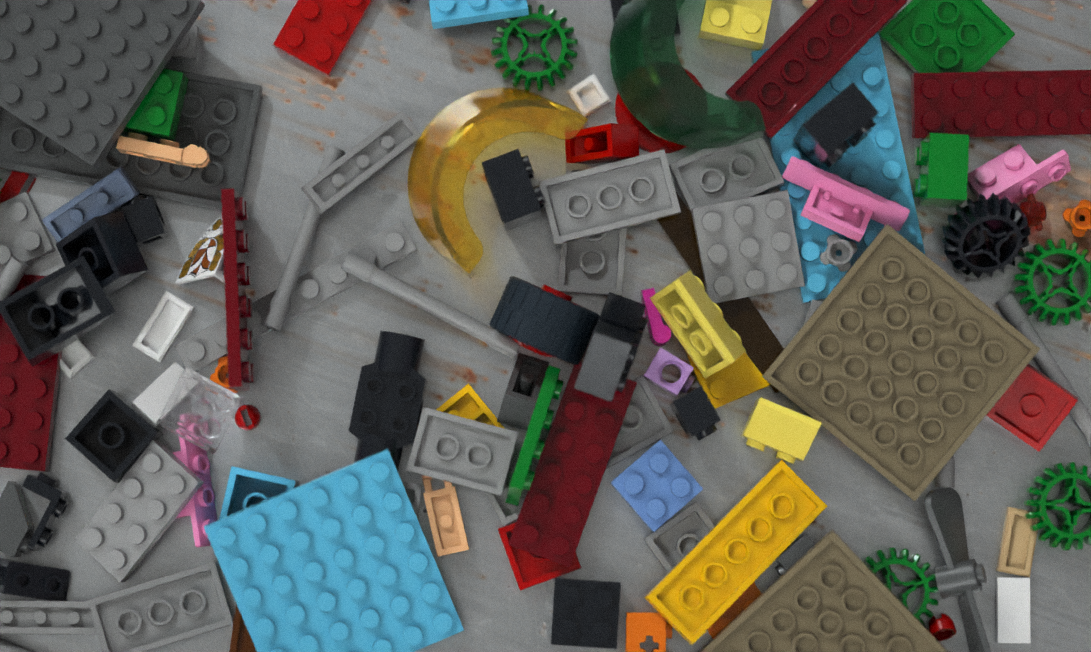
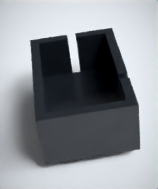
[793,82,879,168]
[574,292,648,402]

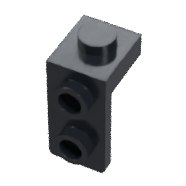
[22,472,69,551]
[0,558,70,601]

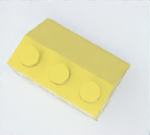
[650,270,746,378]

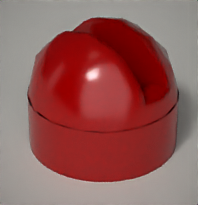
[234,404,261,431]
[928,613,957,641]

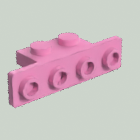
[954,144,1071,215]
[782,156,910,242]
[172,416,217,548]

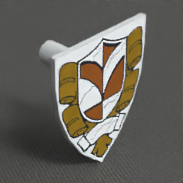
[175,216,225,285]

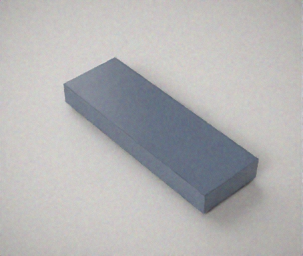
[42,166,140,243]

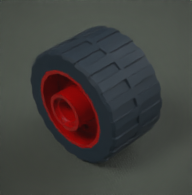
[489,276,600,365]

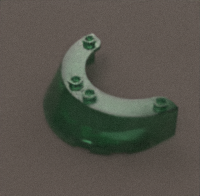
[610,0,766,149]

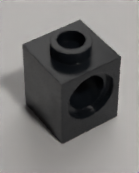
[121,194,169,248]

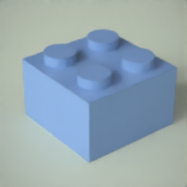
[610,440,703,532]

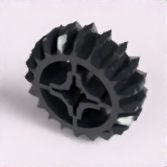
[941,193,1030,279]

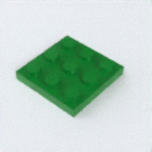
[879,0,1015,73]

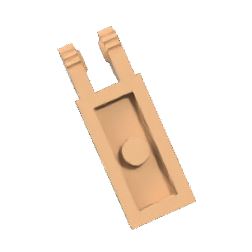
[116,132,211,169]
[421,474,470,557]

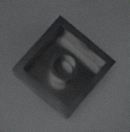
[481,149,545,231]
[56,211,148,296]
[65,389,163,483]
[551,578,621,649]

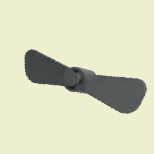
[925,487,991,652]

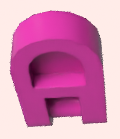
[640,288,671,347]

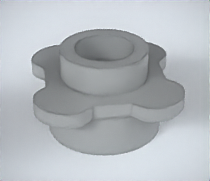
[820,234,857,272]

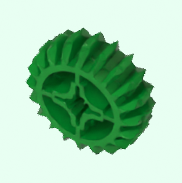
[491,5,578,92]
[1013,239,1091,326]
[1024,462,1091,551]
[865,547,939,626]

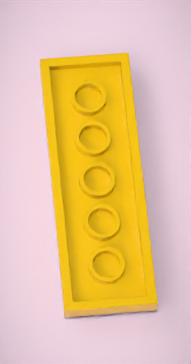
[644,460,827,645]

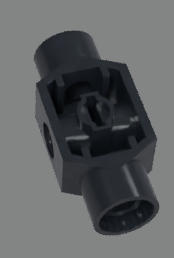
[349,331,428,472]

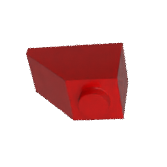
[565,123,639,164]

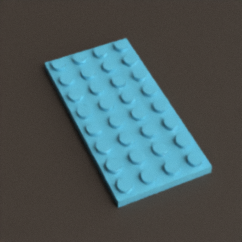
[751,32,925,304]

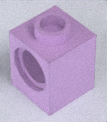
[644,347,696,397]

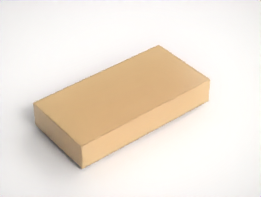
[996,507,1038,577]

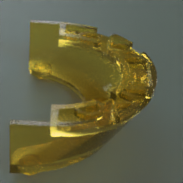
[407,88,588,279]

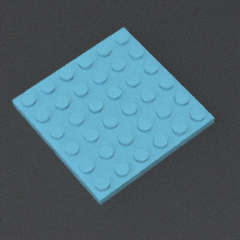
[204,448,464,652]

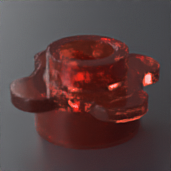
[1019,194,1047,231]

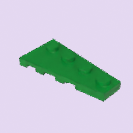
[505,365,564,506]

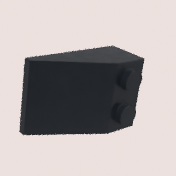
[0,256,116,367]

